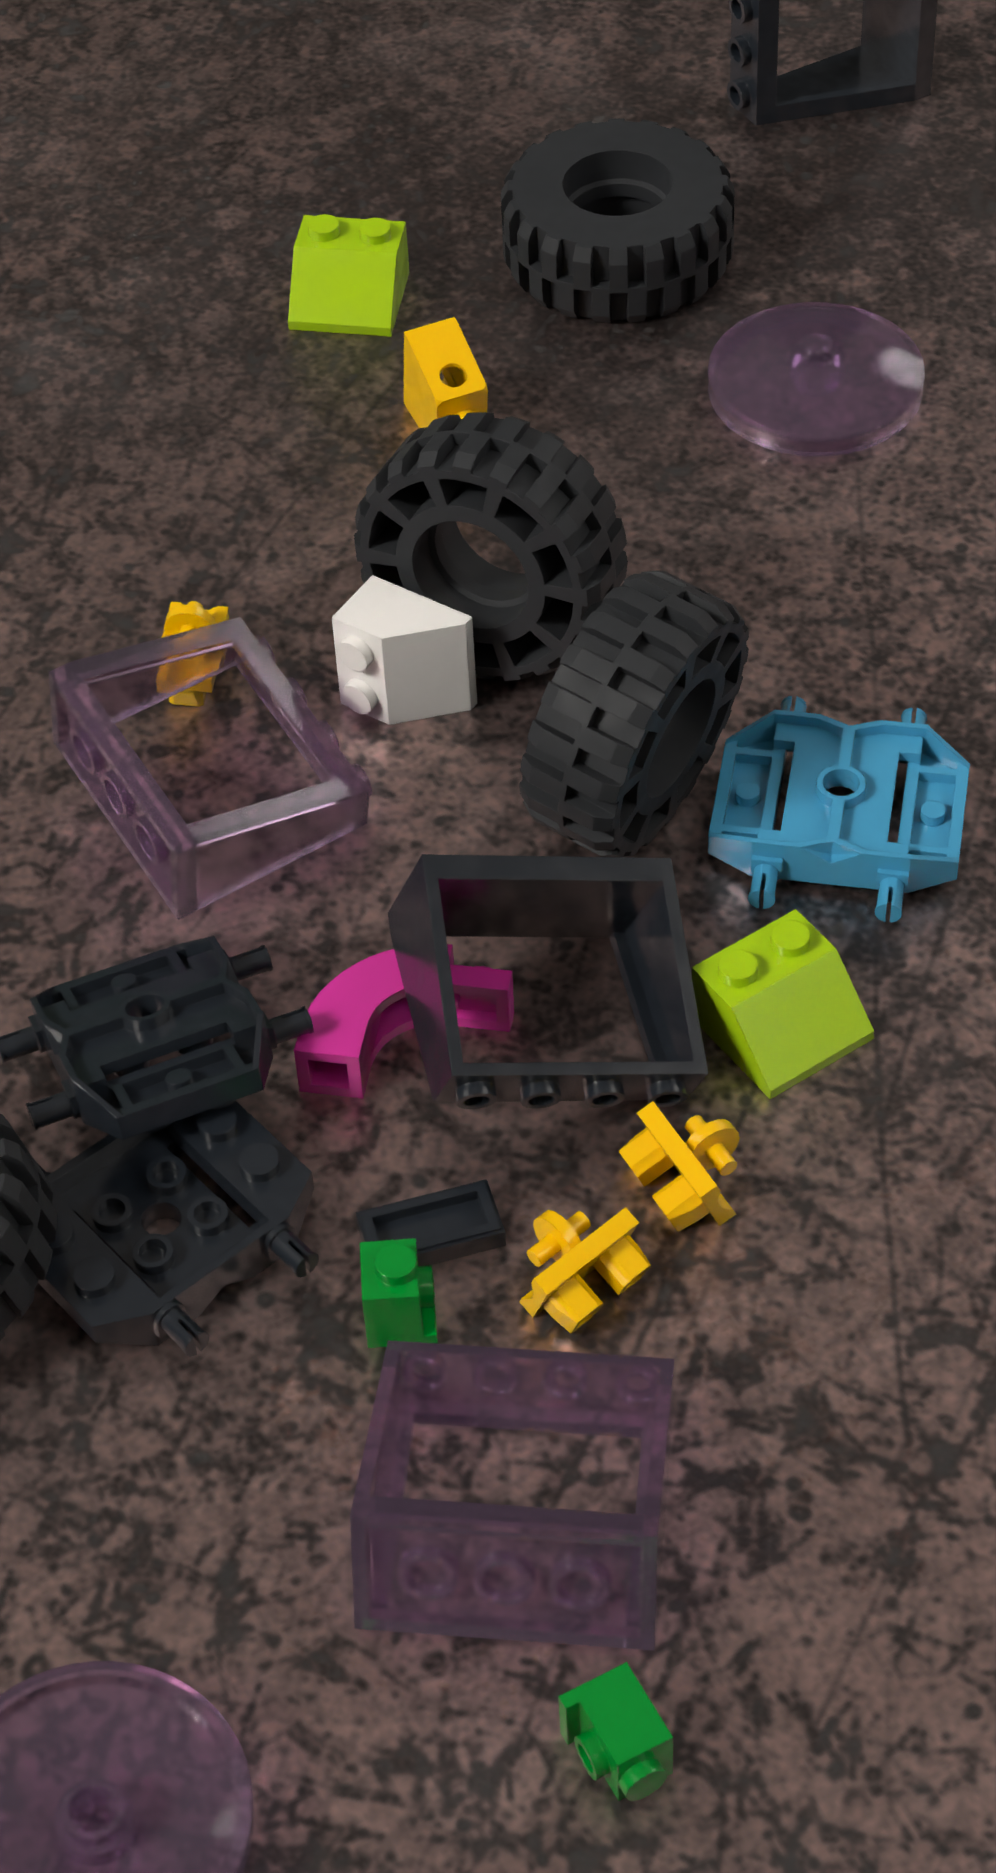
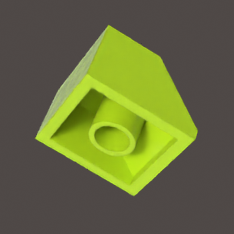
[288,214,410,337]
[692,909,874,1099]

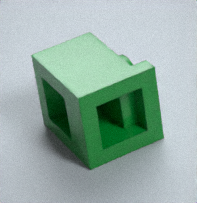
[360,1238,438,1348]
[558,1662,673,1801]

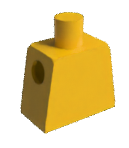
[404,317,488,428]

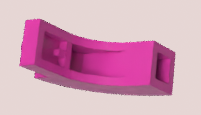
[294,944,514,1099]

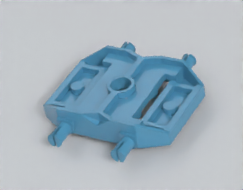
[708,696,970,922]

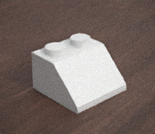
[332,575,477,725]

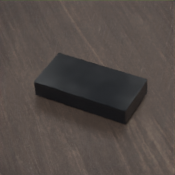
[356,1179,506,1266]

